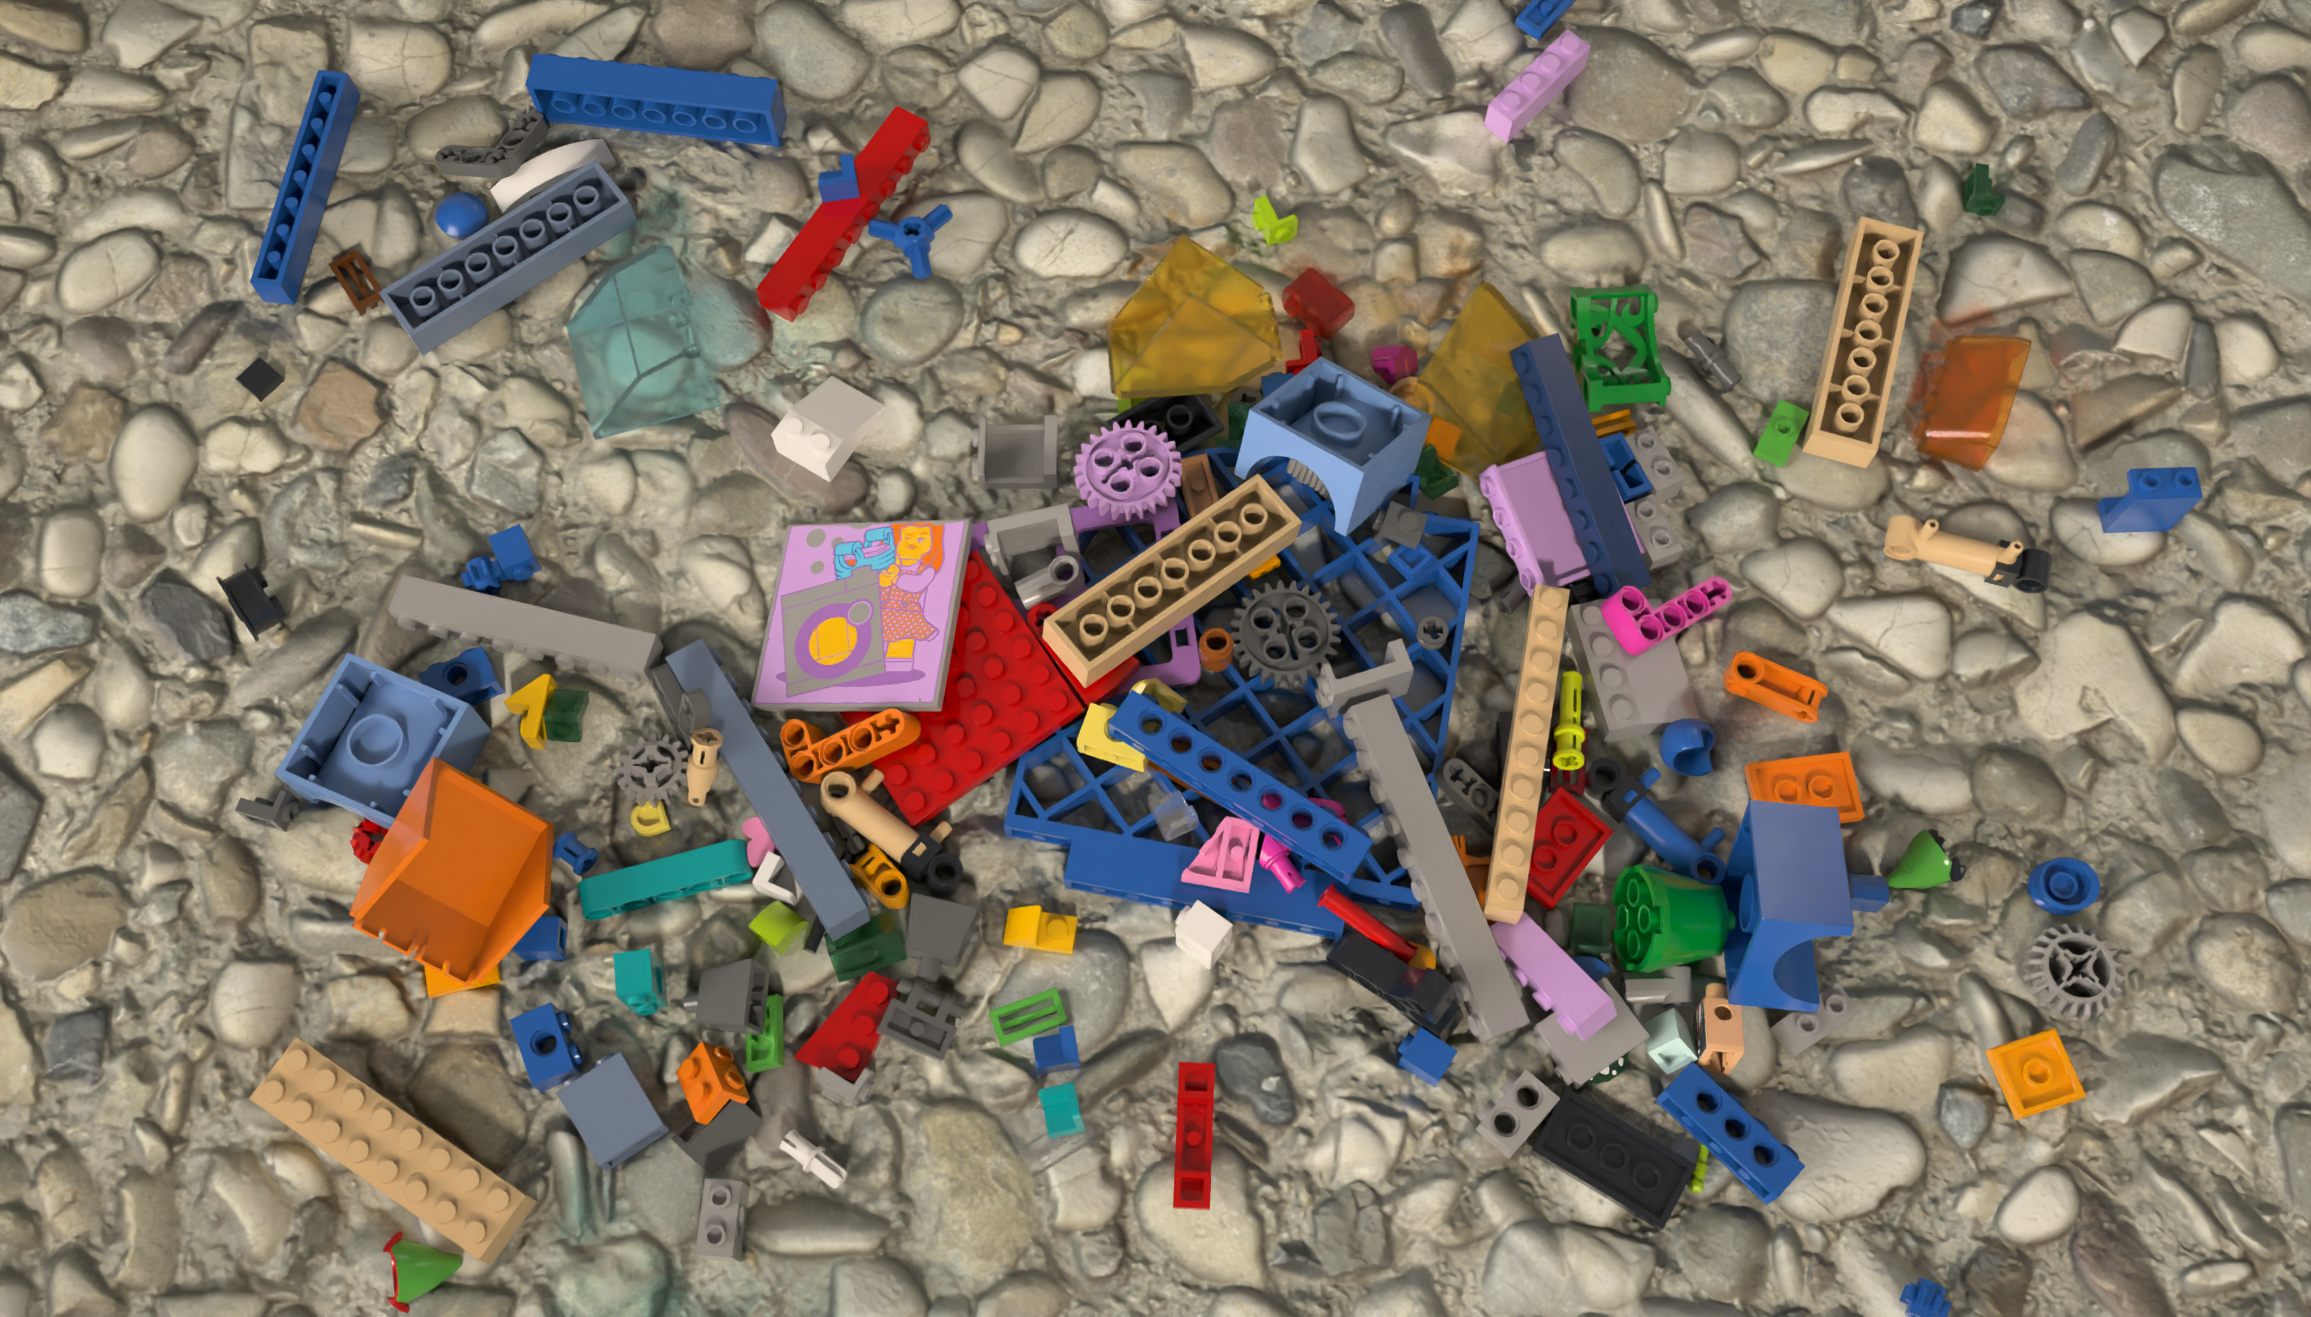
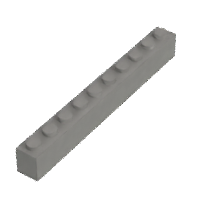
[1343,694,1530,1044]

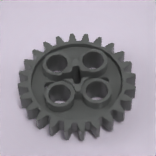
[1230,580,1341,689]

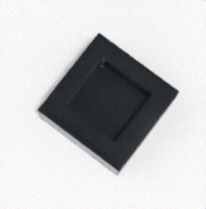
[235,357,285,402]

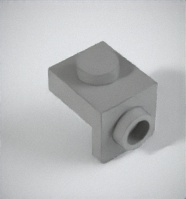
[815,1066,876,1108]

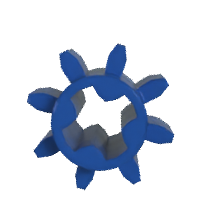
[461,556,507,596]
[1899,1278,1952,1317]

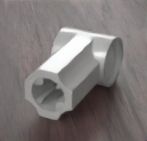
[1014,555,1085,611]
[1619,966,1694,1009]

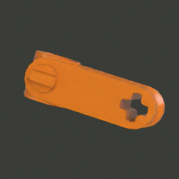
[1722,650,1828,723]

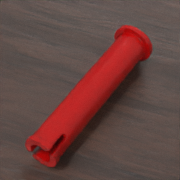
[1316,882,1418,964]

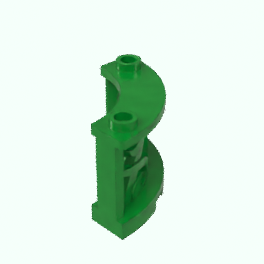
[1570,284,1671,412]

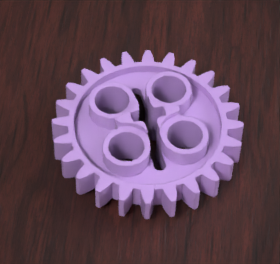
[1074,420,1183,521]

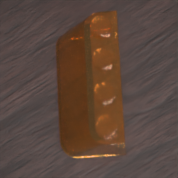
[1914,335,2032,472]

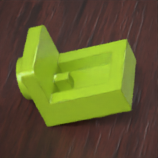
[1251,195,1298,246]

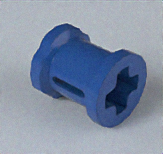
[553,831,599,876]

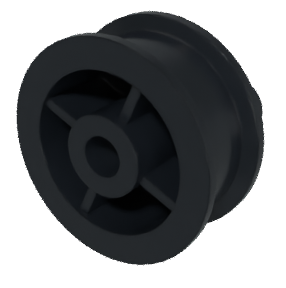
[216,562,287,642]

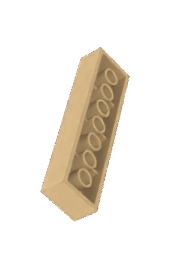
[1802,216,1924,469]
[1042,474,1302,688]
[249,1037,537,1265]

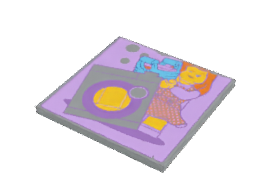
[750,519,974,712]

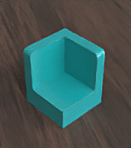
[1038,1082,1086,1139]

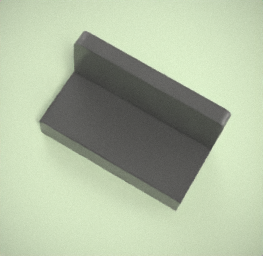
[671,1099,762,1176]

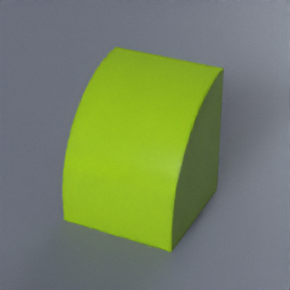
[749,901,808,955]

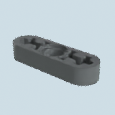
[1435,758,1500,838]

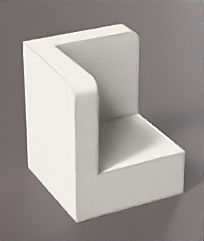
[752,851,803,908]

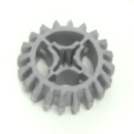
[2021,923,2125,1020]

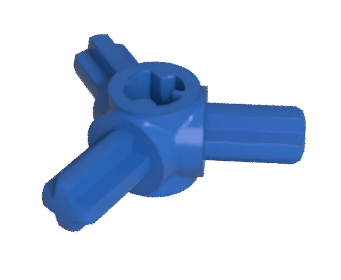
[868,204,953,280]

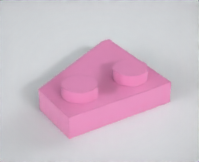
[1181,816,1260,893]

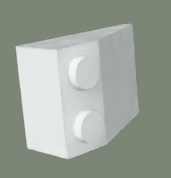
[771,376,885,482]

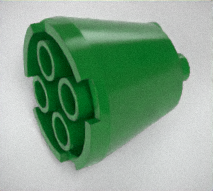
[1611,864,1736,973]

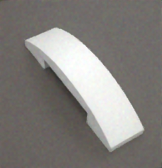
[490,139,617,216]

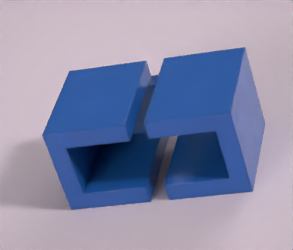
[1598,432,1653,505]

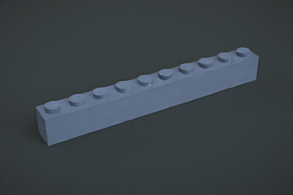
[665,638,871,941]

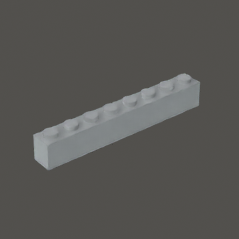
[388,574,663,684]

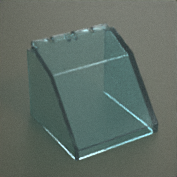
[566,244,721,440]

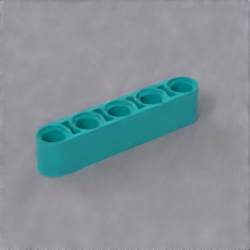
[577,839,753,920]

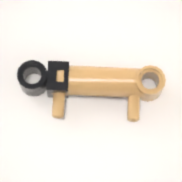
[1883,515,2053,593]
[820,769,963,898]

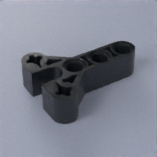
[1326,929,1464,1042]

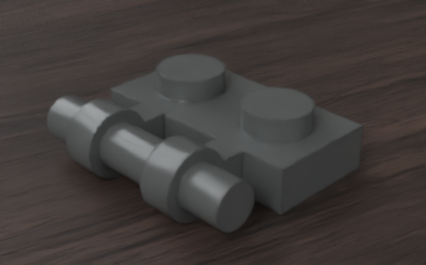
[876,977,966,1063]

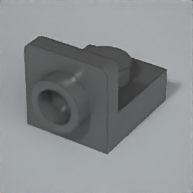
[235,789,299,832]

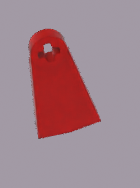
[1027,603,1139,711]

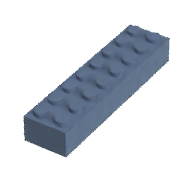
[378,159,638,356]

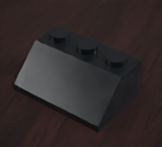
[1106,375,1225,454]

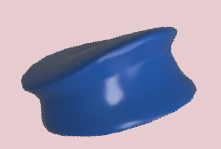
[2027,857,2100,916]

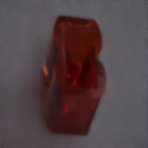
[1282,267,1355,340]

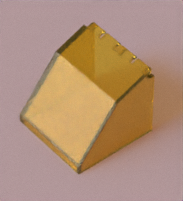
[1106,233,1283,399]
[1412,280,1541,483]

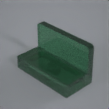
[824,911,907,983]

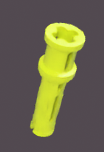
[1553,671,1585,770]

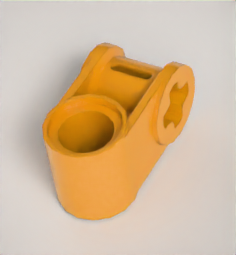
[848,843,911,910]

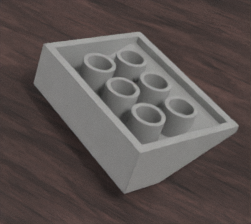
[1565,599,1701,744]

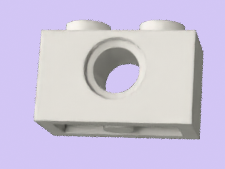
[1175,900,1233,970]

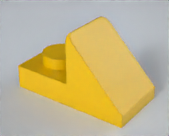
[504,674,559,750]
[1003,905,1078,954]

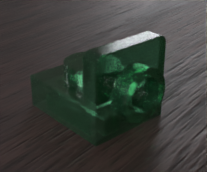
[1964,163,2006,216]

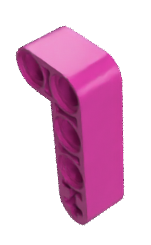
[1601,576,1732,656]

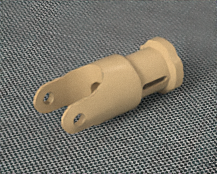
[686,728,723,806]

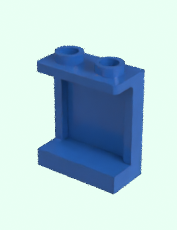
[2097,467,2203,533]

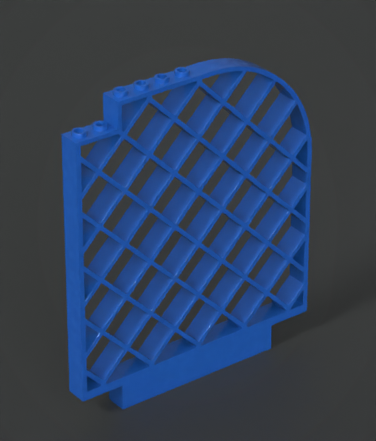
[1004,447,1480,940]

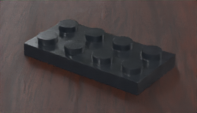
[1530,1087,1697,1231]

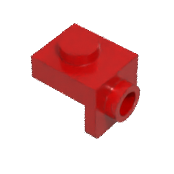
[1284,329,1322,376]

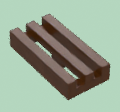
[328,249,385,316]

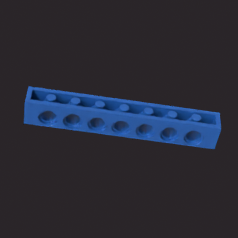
[1109,689,1374,885]

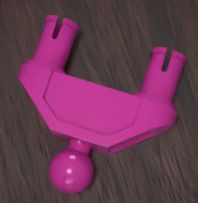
[1259,797,1350,894]

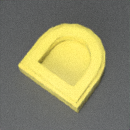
[631,800,672,837]

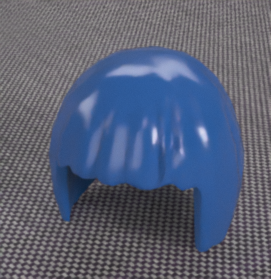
[1660,718,1715,776]

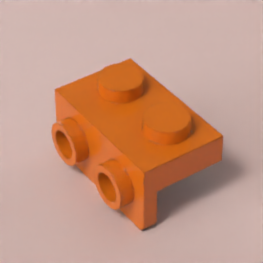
[676,1041,750,1125]

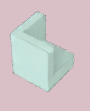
[1643,1008,1698,1075]

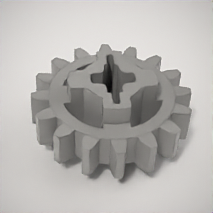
[615,733,690,808]

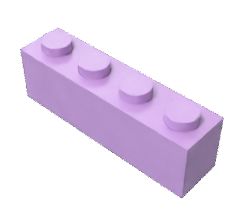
[1484,29,1591,143]
[1490,911,1617,1042]

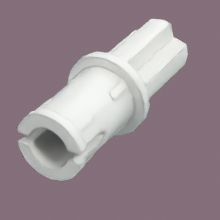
[780,1129,848,1189]

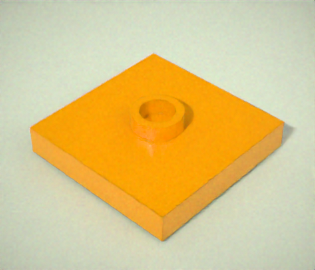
[1985,1028,2087,1120]

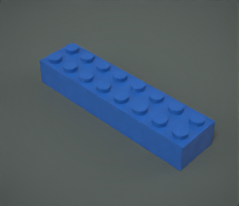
[525,53,787,147]

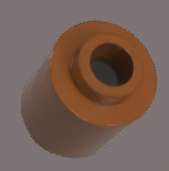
[1199,628,1234,672]

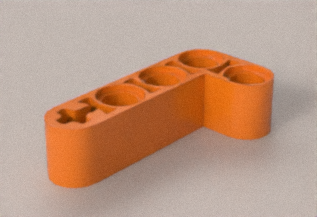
[780,708,921,785]

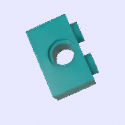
[613,948,668,1015]

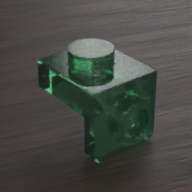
[1215,401,1258,452]
[1414,443,1459,501]
[543,689,590,743]
[1570,902,1611,958]

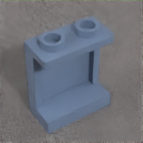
[556,1052,671,1172]

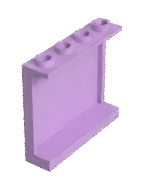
[1478,451,1645,598]

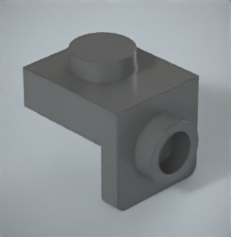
[1371,501,1428,550]

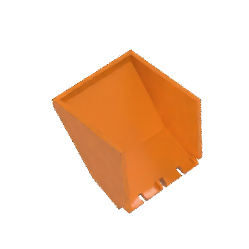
[349,756,554,987]

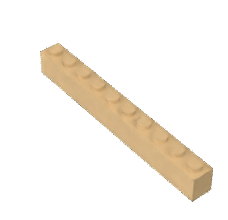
[1482,584,1570,925]

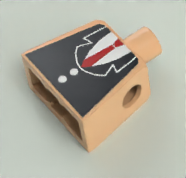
[1693,983,1744,1076]

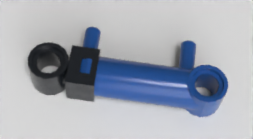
[1585,757,1726,885]

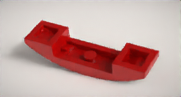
[1173,1062,1215,1210]

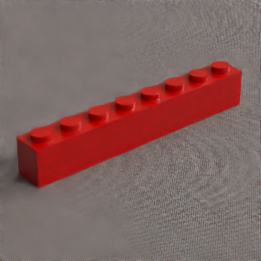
[756,106,931,323]

